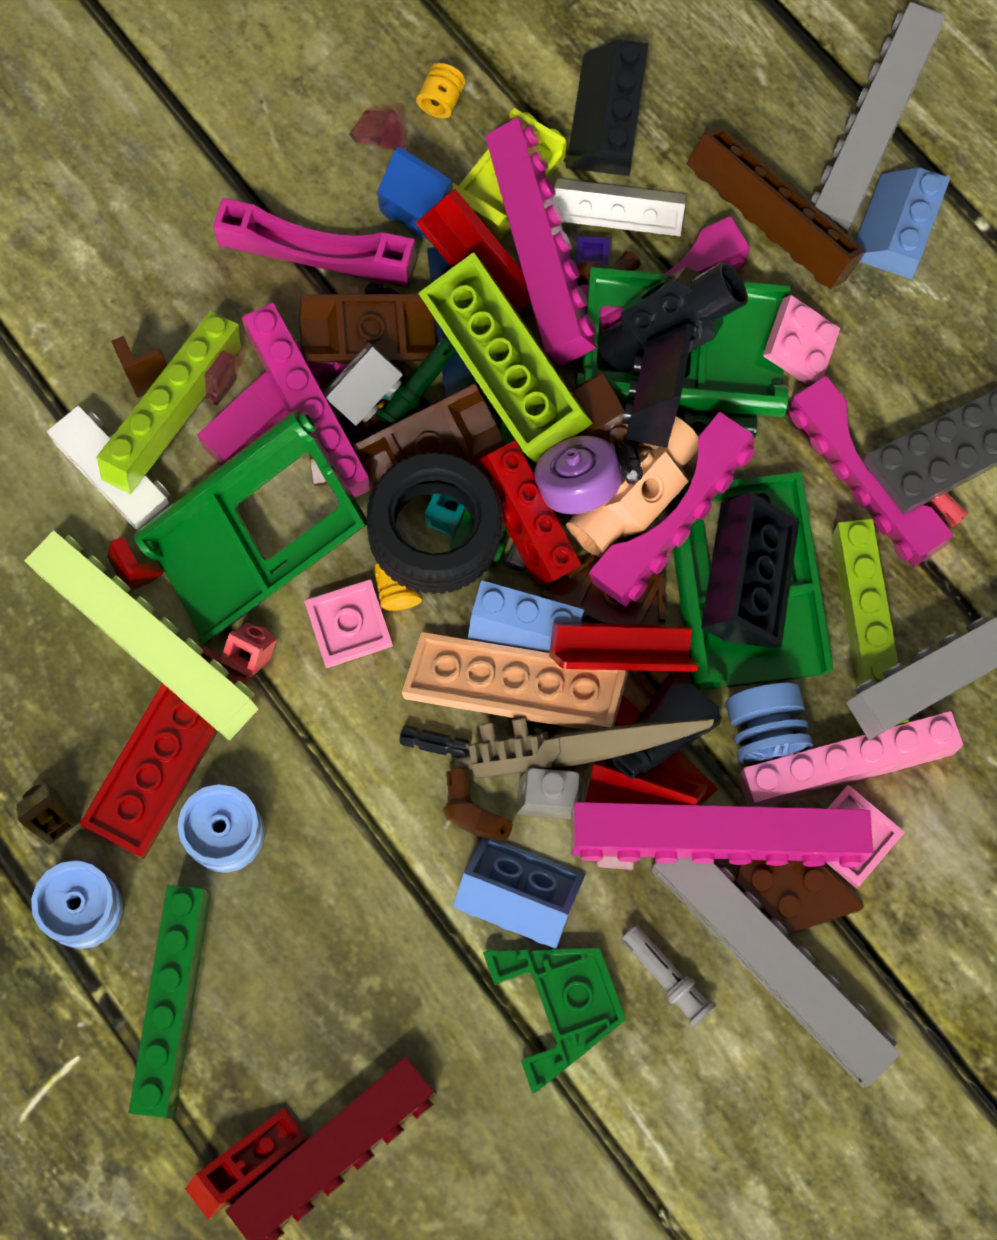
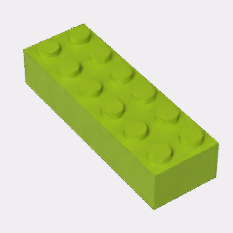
[418,252,593,464]

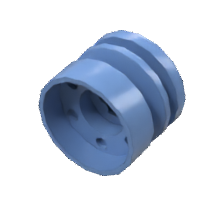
[726,683,814,764]

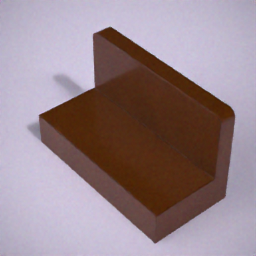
[111,336,167,398]

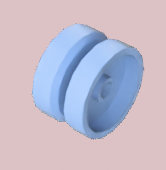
[177,784,265,873]
[31,860,124,949]

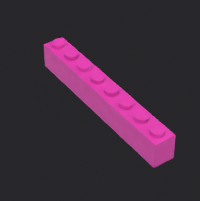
[485,117,597,366]
[571,802,873,867]

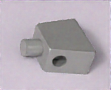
[516,768,587,819]

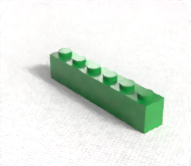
[128,885,211,1120]

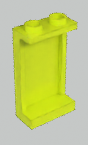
[452,108,566,241]

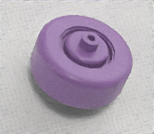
[534,436,622,514]

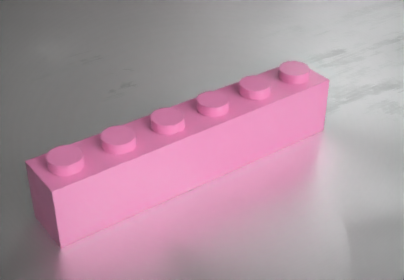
[738,711,963,807]

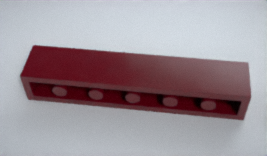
[225,1057,436,1240]

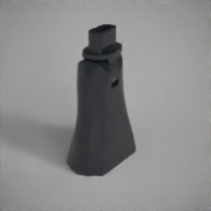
[612,674,722,779]

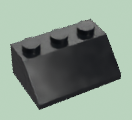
[622,324,693,448]

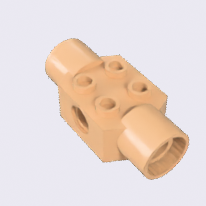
[566,417,698,557]

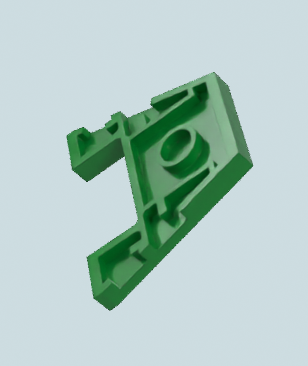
[483,948,626,1094]

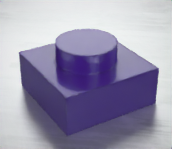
[575,236,610,266]

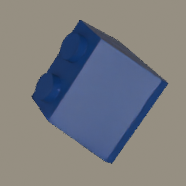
[377,146,453,242]

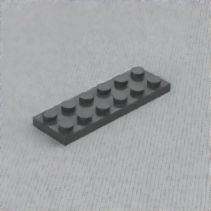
[863,389,997,515]

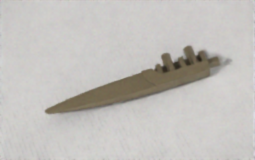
[458,717,714,779]

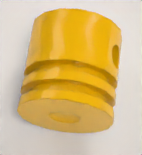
[416,63,466,119]
[374,564,422,611]

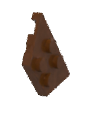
[542,554,666,625]
[734,860,865,936]

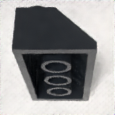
[566,39,648,176]
[701,492,799,648]

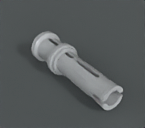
[620,924,717,1028]

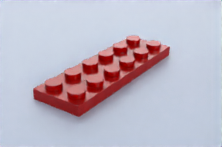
[79,642,249,860]

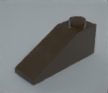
[16,783,79,845]

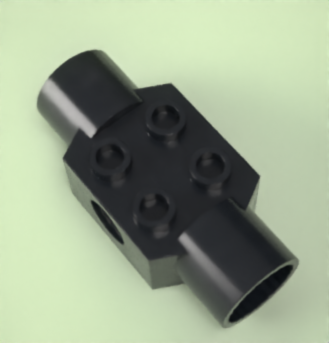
[597,262,748,373]

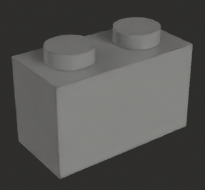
[323,342,403,426]

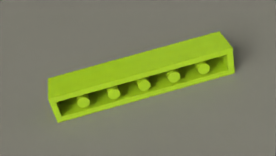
[96,311,241,495]
[831,519,909,727]

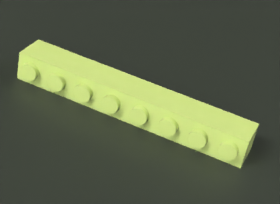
[24,530,258,741]

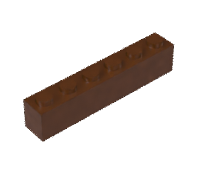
[687,126,866,289]

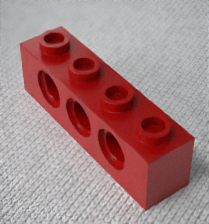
[472,440,581,587]

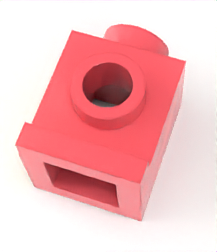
[220,622,277,678]

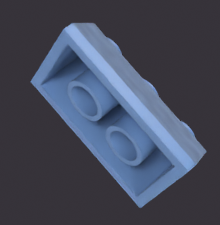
[856,167,950,280]
[468,580,587,653]
[453,838,586,949]

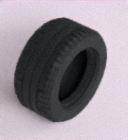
[367,452,503,594]

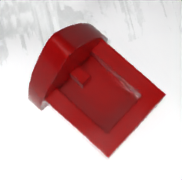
[107,536,163,592]

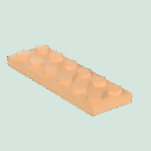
[402,632,628,730]

